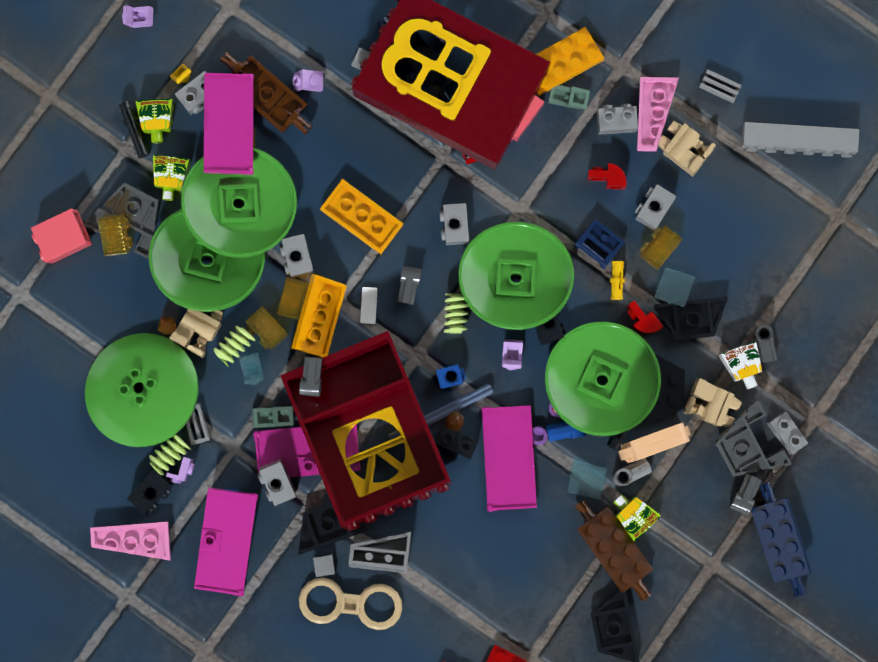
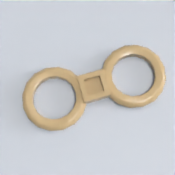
[299,578,402,630]

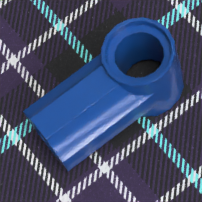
[546,422,586,442]

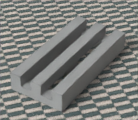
[699,69,742,103]
[185,403,211,446]

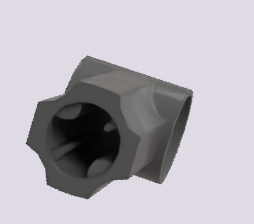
[397,265,422,305]
[753,325,777,363]
[299,357,322,397]
[730,474,761,516]

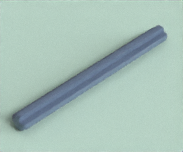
[388,384,493,440]

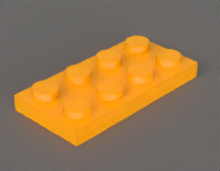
[536,27,604,97]
[320,179,404,255]
[291,274,347,358]

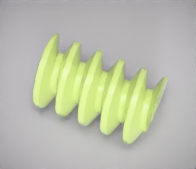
[444,293,469,334]
[213,326,256,367]
[149,435,191,476]

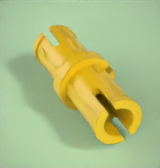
[610,261,625,300]

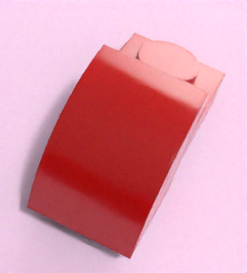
[587,163,626,190]
[627,300,663,334]

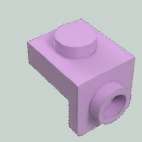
[122,5,153,28]
[293,69,323,92]
[502,339,523,370]
[166,457,195,484]

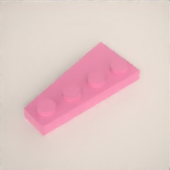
[637,77,678,152]
[90,522,171,560]

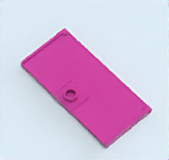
[204,73,254,175]
[481,406,537,512]
[253,424,361,481]
[194,488,258,596]

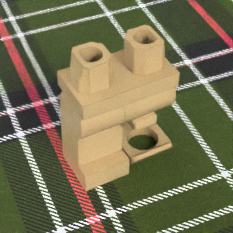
[658,121,716,177]
[170,309,223,358]
[683,378,742,427]

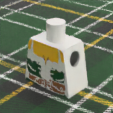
[719,341,762,390]

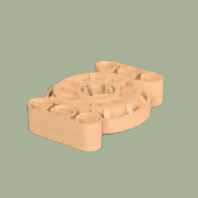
[618,422,691,463]

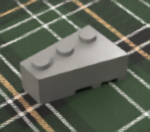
[348,532,411,573]

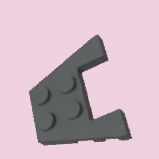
[84,183,160,259]
[714,399,792,476]

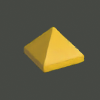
[170,64,191,84]

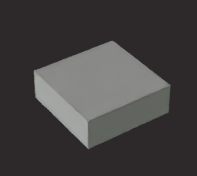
[313,555,335,577]

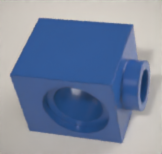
[436,364,466,390]

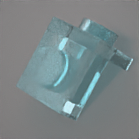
[239,352,264,385]

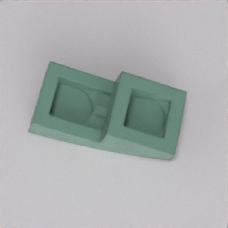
[547,85,590,110]
[252,406,294,428]

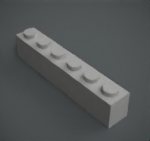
[741,122,859,158]

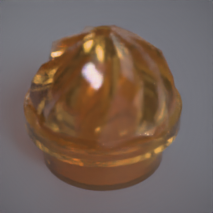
[157,316,177,335]
[445,412,465,431]

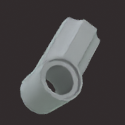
[612,458,652,486]

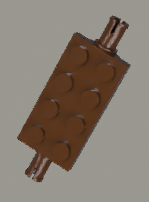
[220,52,313,135]
[574,499,653,602]

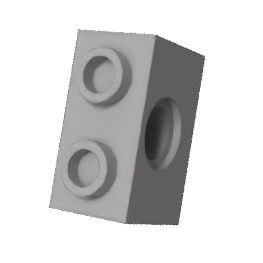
[635,184,677,231]
[440,203,469,245]
[279,234,314,278]
[766,412,808,455]
[258,458,297,506]

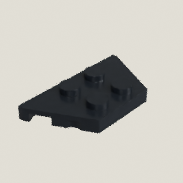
[654,296,728,341]
[644,354,685,425]
[298,502,369,555]
[590,591,640,662]

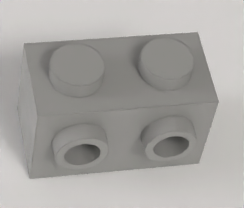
[175,71,206,115]
[597,104,638,135]

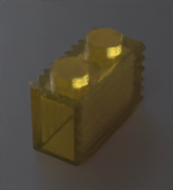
[98,213,133,256]
[639,225,683,270]
[277,277,309,321]
[245,306,289,350]

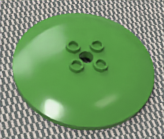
[181,148,297,258]
[149,209,265,312]
[459,222,574,330]
[545,322,661,436]
[85,333,199,447]

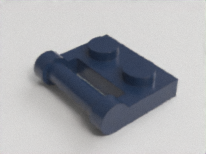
[574,219,625,269]

